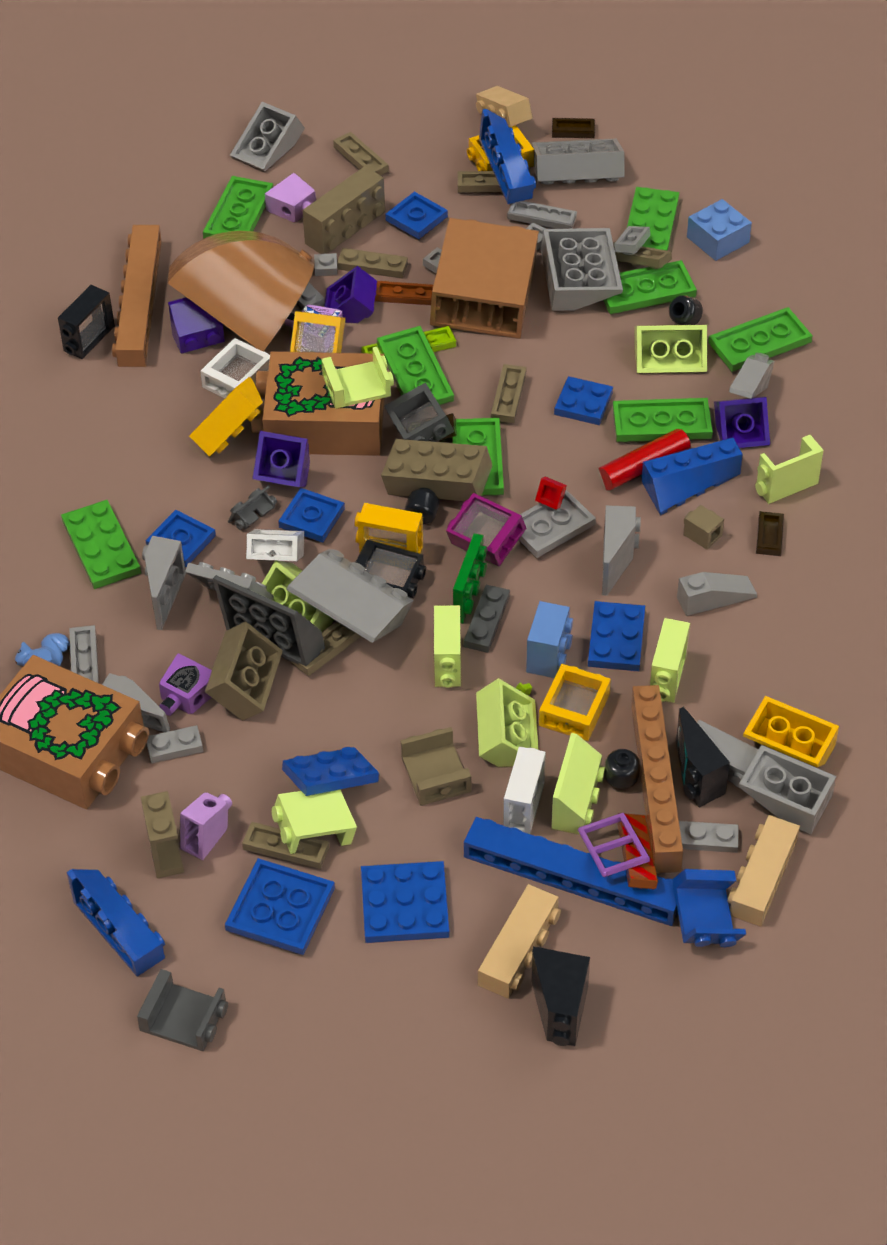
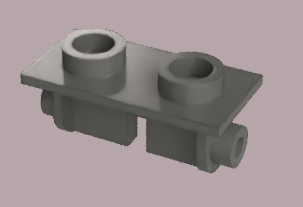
[228,485,277,530]

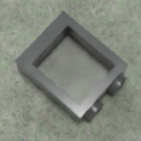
[384,383,454,442]

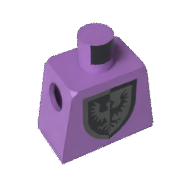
[159,653,212,716]

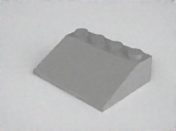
[531,138,624,184]
[541,228,623,311]
[286,549,414,643]

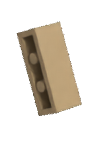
[476,86,532,127]

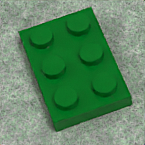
[453,533,487,624]

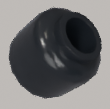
[669,295,703,325]
[405,488,440,524]
[605,749,640,789]

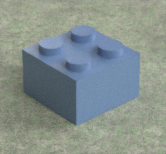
[687,199,752,261]
[526,601,573,678]

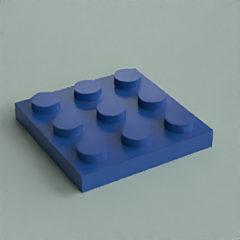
[225,858,335,955]
[361,861,449,943]

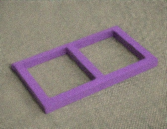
[578,813,650,877]

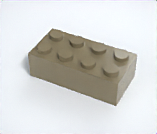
[303,166,385,254]
[381,439,493,501]

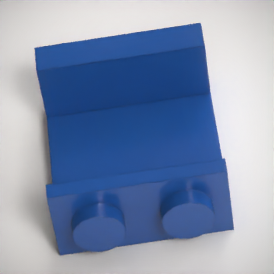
[672,869,746,947]

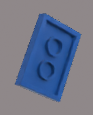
[588,601,645,671]
[282,747,379,796]

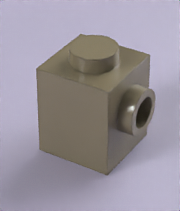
[684,505,724,549]

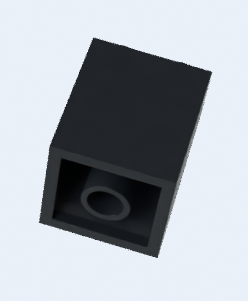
[531,946,590,1046]

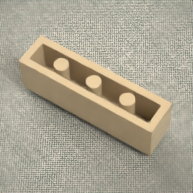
[727,815,800,927]
[478,884,561,999]

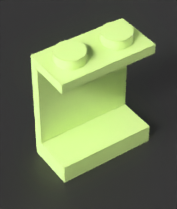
[321,347,394,409]
[755,435,824,504]
[272,790,357,854]

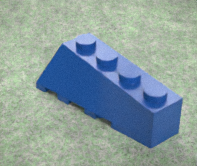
[479,109,536,204]
[642,438,743,516]
[67,869,165,977]

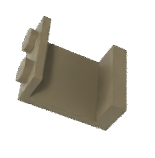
[400,727,471,806]
[141,791,184,878]

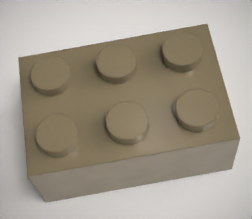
[205,621,283,721]

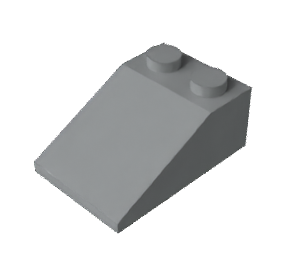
[230,102,305,171]
[602,505,641,596]
[142,536,186,630]
[739,745,836,834]

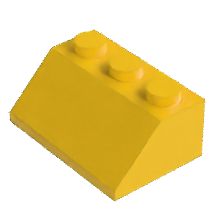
[189,377,263,457]
[743,696,839,768]

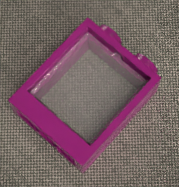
[446,493,527,566]

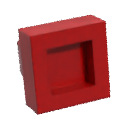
[535,476,567,510]

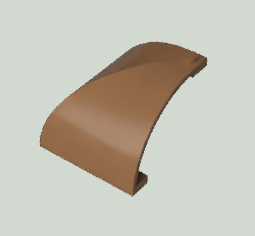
[168,231,314,351]

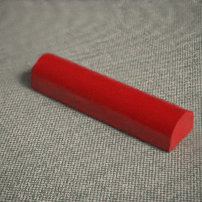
[599,429,691,490]

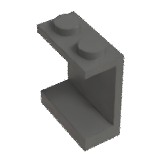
[137,969,228,1051]

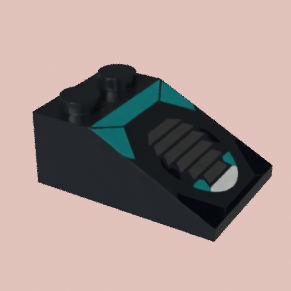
[676,706,730,807]

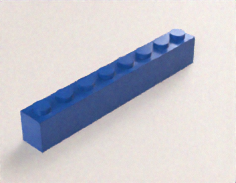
[464,817,678,926]

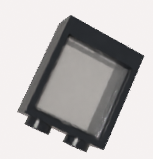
[58,285,115,359]
[356,539,427,599]

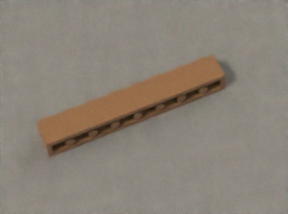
[112,225,162,367]
[631,685,683,873]

